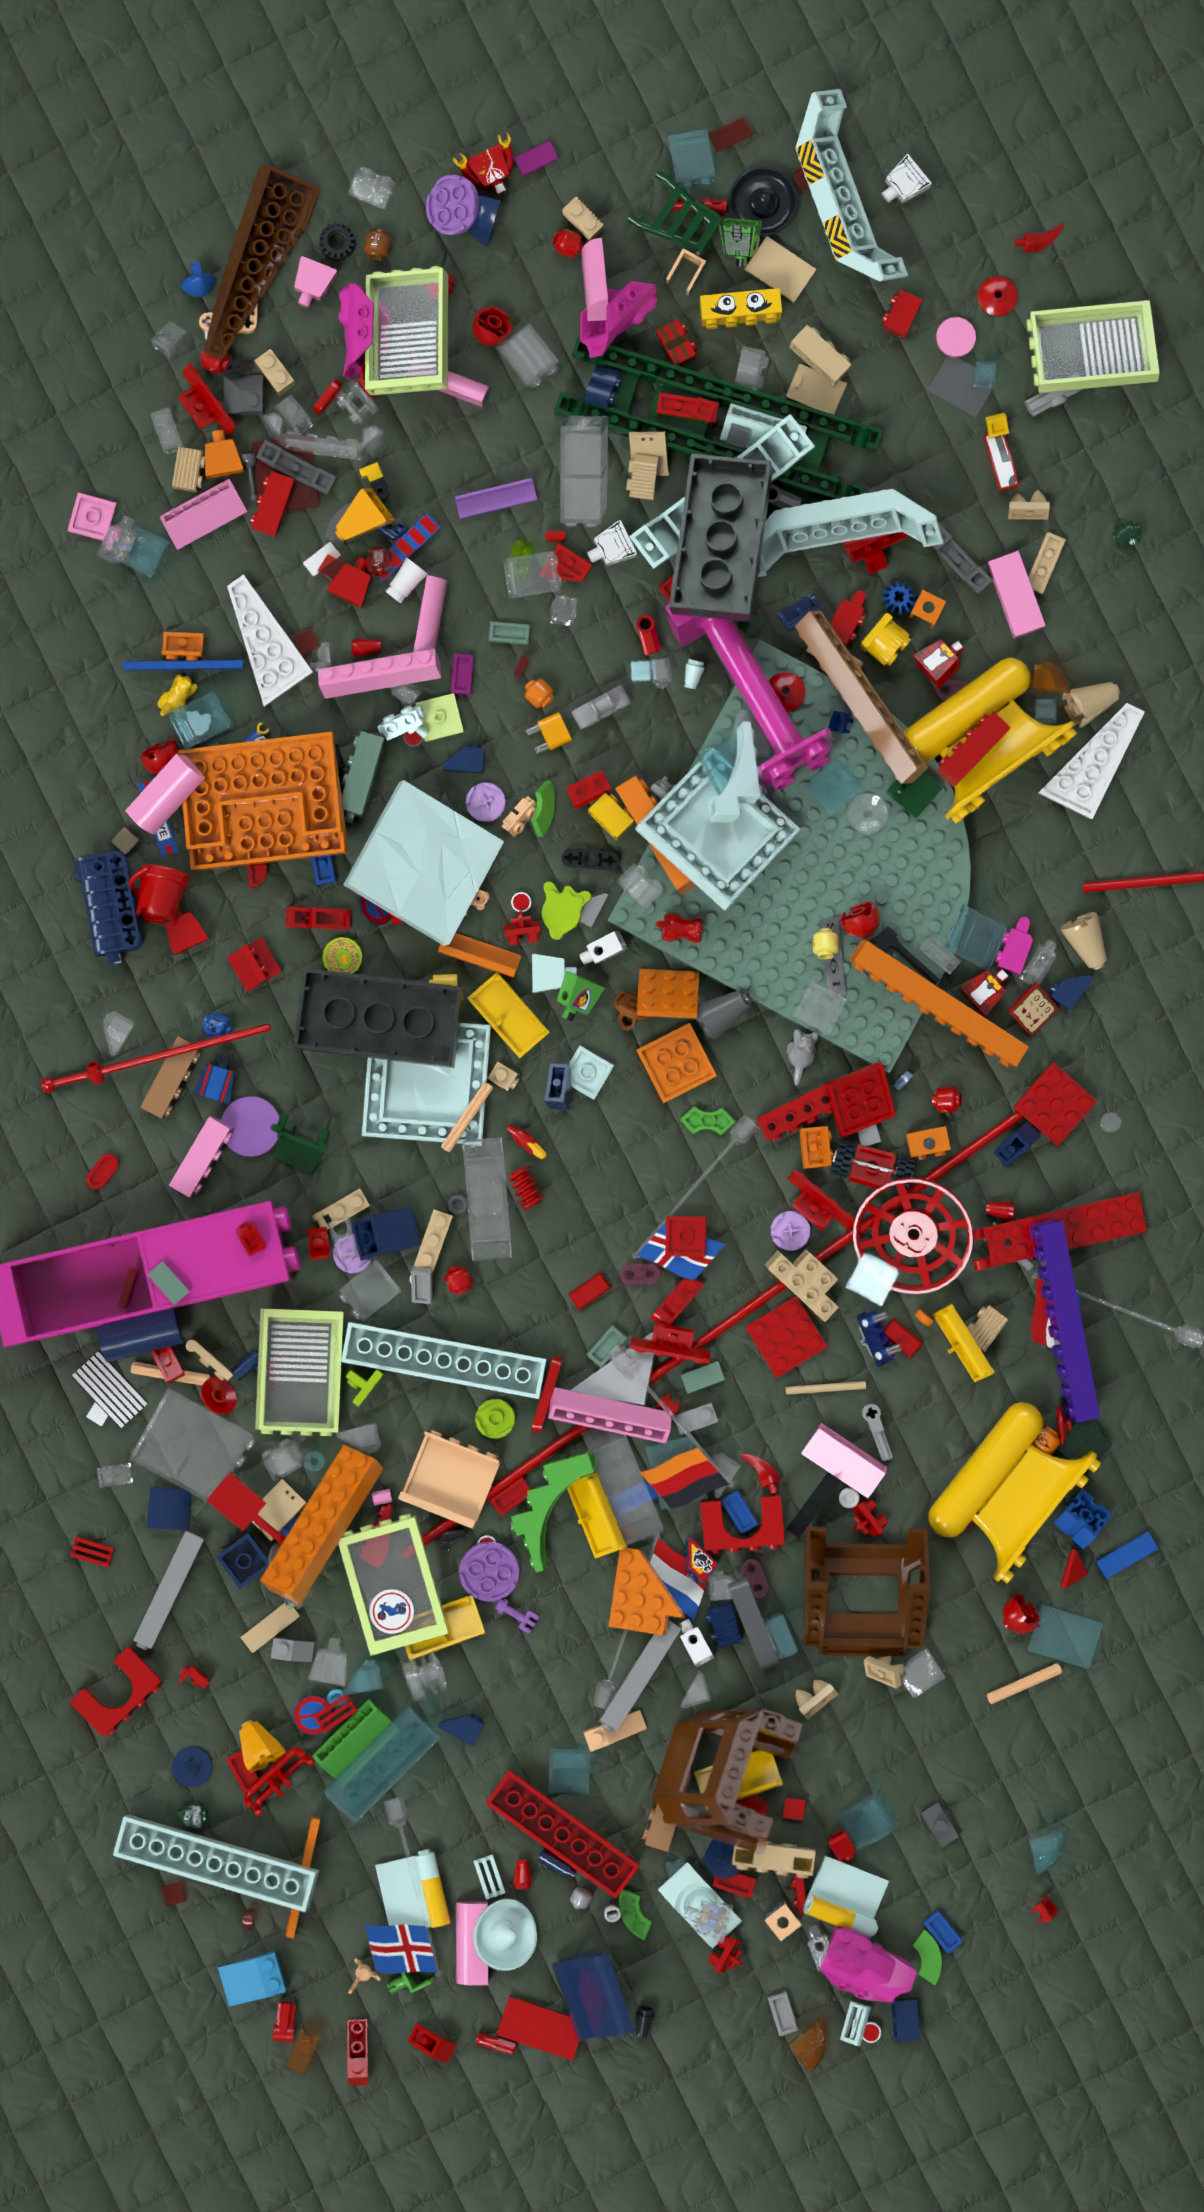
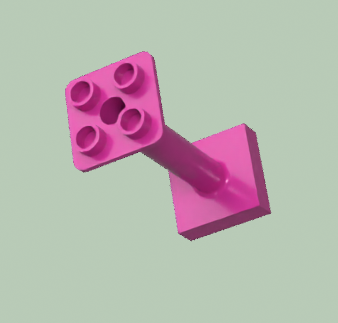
[665,605,833,790]

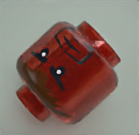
[366,546,392,577]

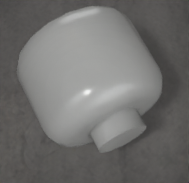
[570,1887,593,1909]

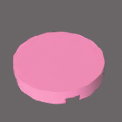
[936,317,976,358]

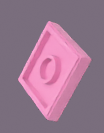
[68,493,117,542]

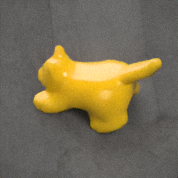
[158,674,198,718]

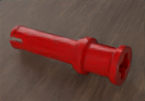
[667,197,727,217]

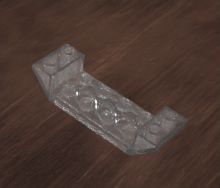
[263,413,384,460]
[462,1137,512,1261]
[582,1428,664,1545]

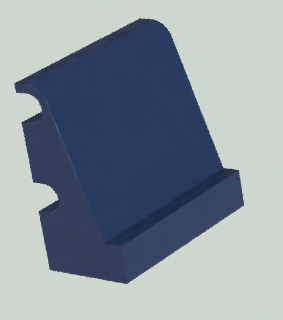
[552,1950,634,2041]

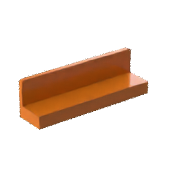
[438,933,521,978]

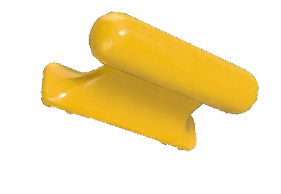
[903,658,1077,824]
[928,1402,1101,1583]

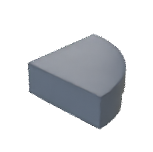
[893,1071,913,1091]

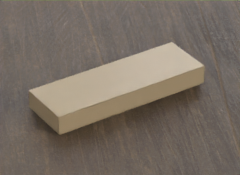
[1028,532,1066,595]
[240,1600,300,1653]

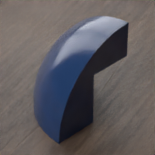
[468,195,501,247]

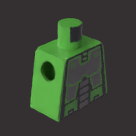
[719,218,762,267]

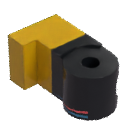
[359,462,389,502]

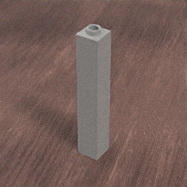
[134,1530,205,1650]
[599,1620,682,1732]

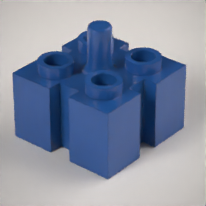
[1053,1488,1113,1549]

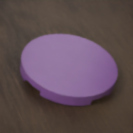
[426,175,479,236]
[221,1096,279,1156]
[459,1541,519,1602]

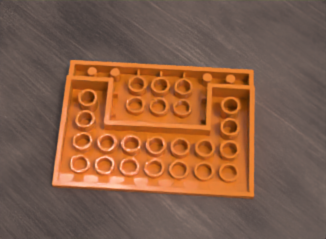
[178,732,349,871]

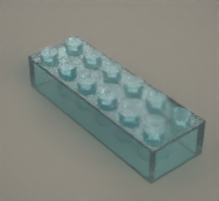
[324,1705,440,1824]

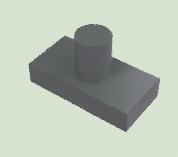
[921,1802,959,1847]

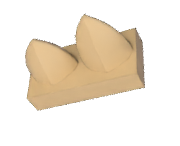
[1008,490,1050,519]
[864,1656,904,1689]
[796,1680,838,1719]

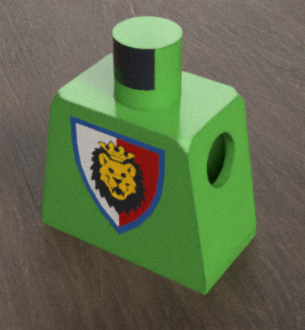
[557,971,605,1021]

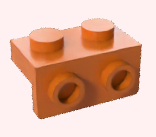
[162,632,204,661]
[799,1126,834,1169]

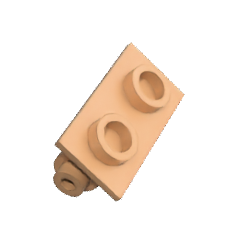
[502,796,537,837]

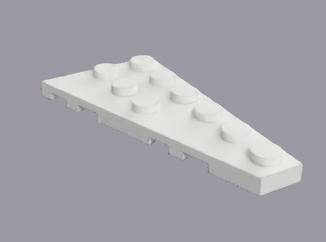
[227,575,313,707]
[1038,703,1144,820]

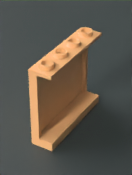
[398,1430,501,1529]

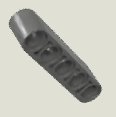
[727,1577,780,1671]

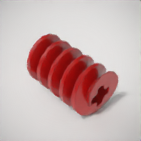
[508,1166,543,1211]

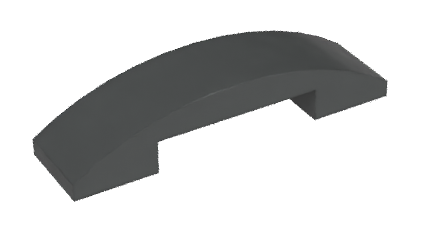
[256,440,336,495]
[932,523,993,594]

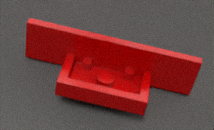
[178,363,236,437]
[787,1169,855,1231]
[630,1323,710,1364]

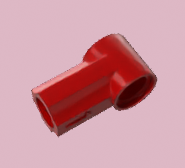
[636,615,661,656]
[273,2001,296,2043]

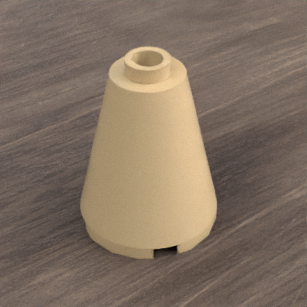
[1062,682,1120,728]
[1060,912,1107,970]

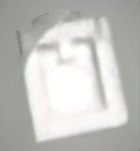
[310,642,331,672]

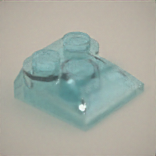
[117,525,170,578]

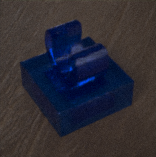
[828,711,854,734]

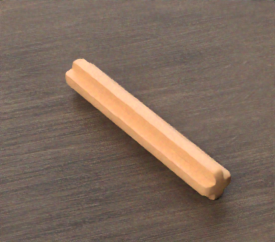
[441,1082,493,1152]
[131,1362,210,1386]
[987,1663,1062,1704]

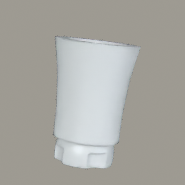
[386,557,428,603]

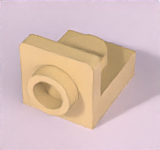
[487,1062,519,1091]

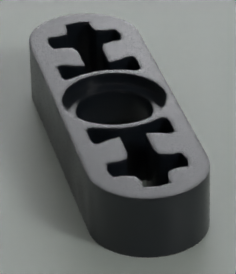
[562,849,619,871]

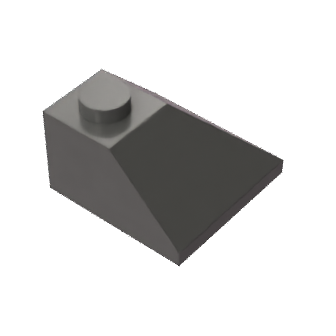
[224,375,264,415]

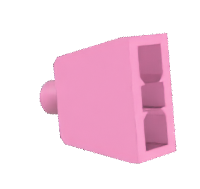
[294,256,338,308]

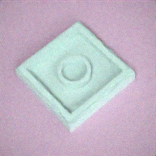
[569,1046,614,1100]

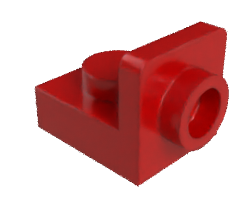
[236,1221,267,1257]
[307,1227,330,1260]
[178,1664,211,1688]
[737,1794,769,1816]

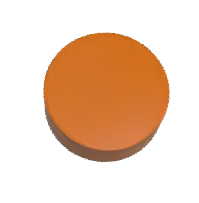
[915,1309,934,1327]

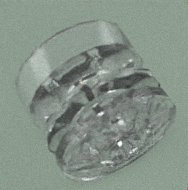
[401,1652,447,1703]

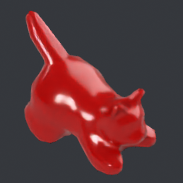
[655,913,704,943]

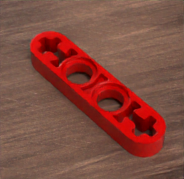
[531,1356,563,1433]

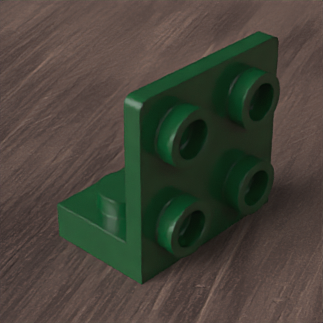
[886,772,942,818]

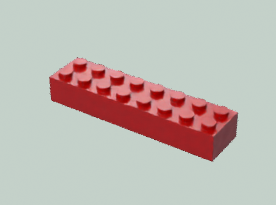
[485,1769,640,1899]

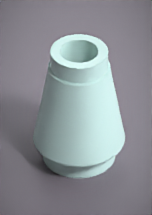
[684,659,705,689]

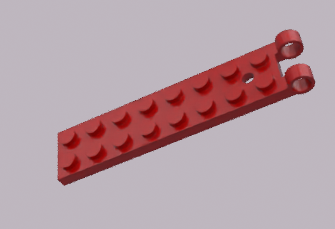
[967,1192,1147,1271]

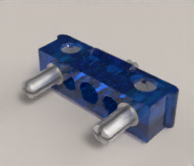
[857,1310,902,1367]

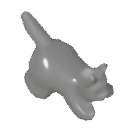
[787,1029,819,1086]

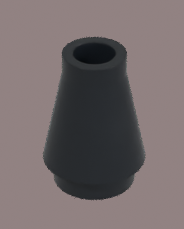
[635,2006,655,2038]

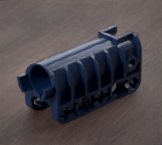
[74,851,143,965]

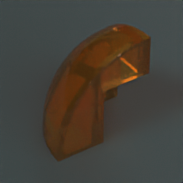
[789,2016,828,2073]

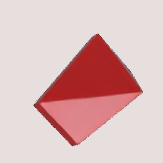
[1060,1548,1088,1589]

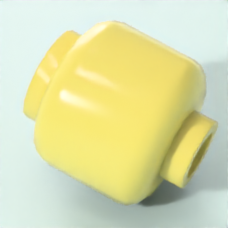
[813,928,839,959]

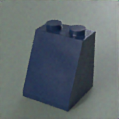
[351,1207,421,1261]

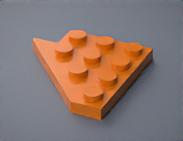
[609,1548,685,1636]

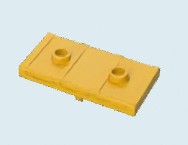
[467,972,550,1058]
[932,1304,995,1382]
[567,1472,627,1558]
[400,1595,486,1661]
[694,1750,783,1811]

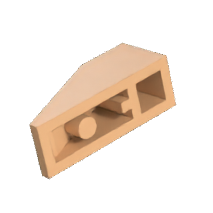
[584,1710,647,1752]

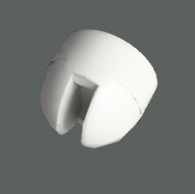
[604,1905,621,1922]

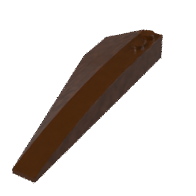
[203,165,320,360]

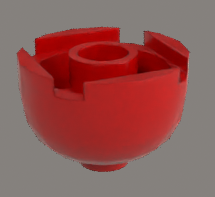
[472,306,513,346]
[139,739,179,775]
[839,902,880,939]
[1003,1593,1041,1634]

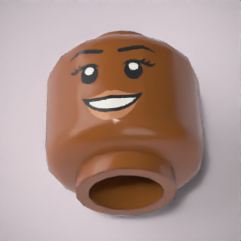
[364,229,391,260]

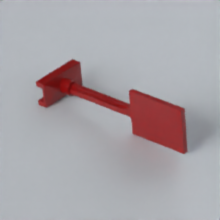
[206,1472,286,1545]

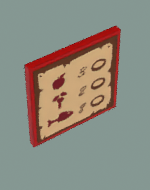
[1008,982,1059,1037]

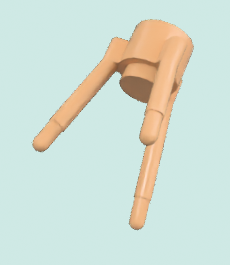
[348,1958,381,1994]

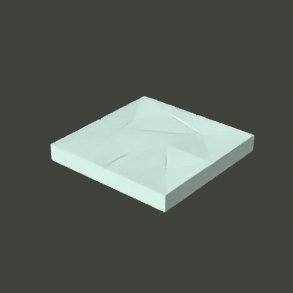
[635,749,801,911]
[344,780,504,946]
[362,1023,491,1145]

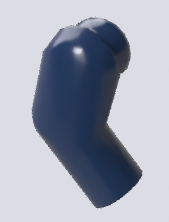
[376,523,407,540]

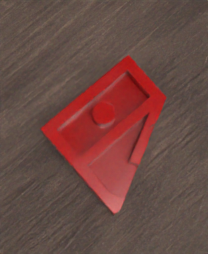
[538,543,593,582]

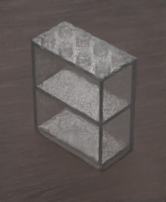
[560,416,608,527]
[129,1387,256,1501]

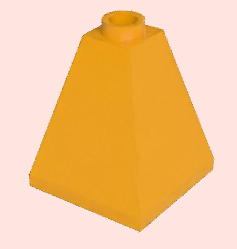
[335,488,395,541]

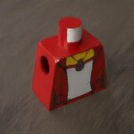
[913,640,964,689]
[959,969,1009,1016]

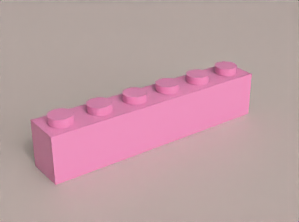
[318,648,441,699]
[549,1388,672,1444]

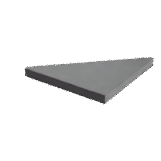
[570,1332,655,1406]

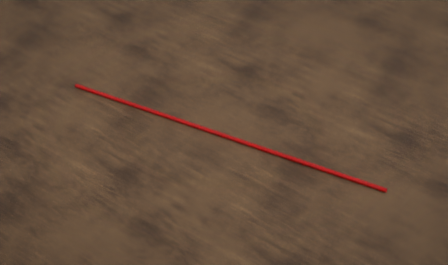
[400,1111,1025,1560]

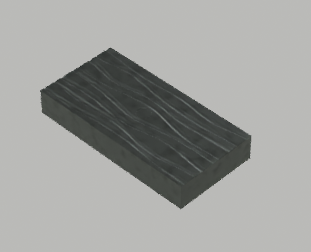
[669,454,773,622]
[293,968,464,1068]

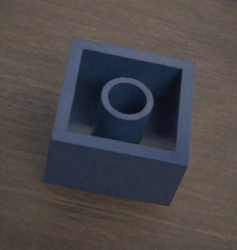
[216,1532,271,1589]

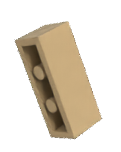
[789,325,851,387]
[414,1210,453,1273]

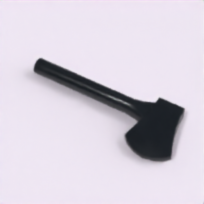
[868,926,940,985]

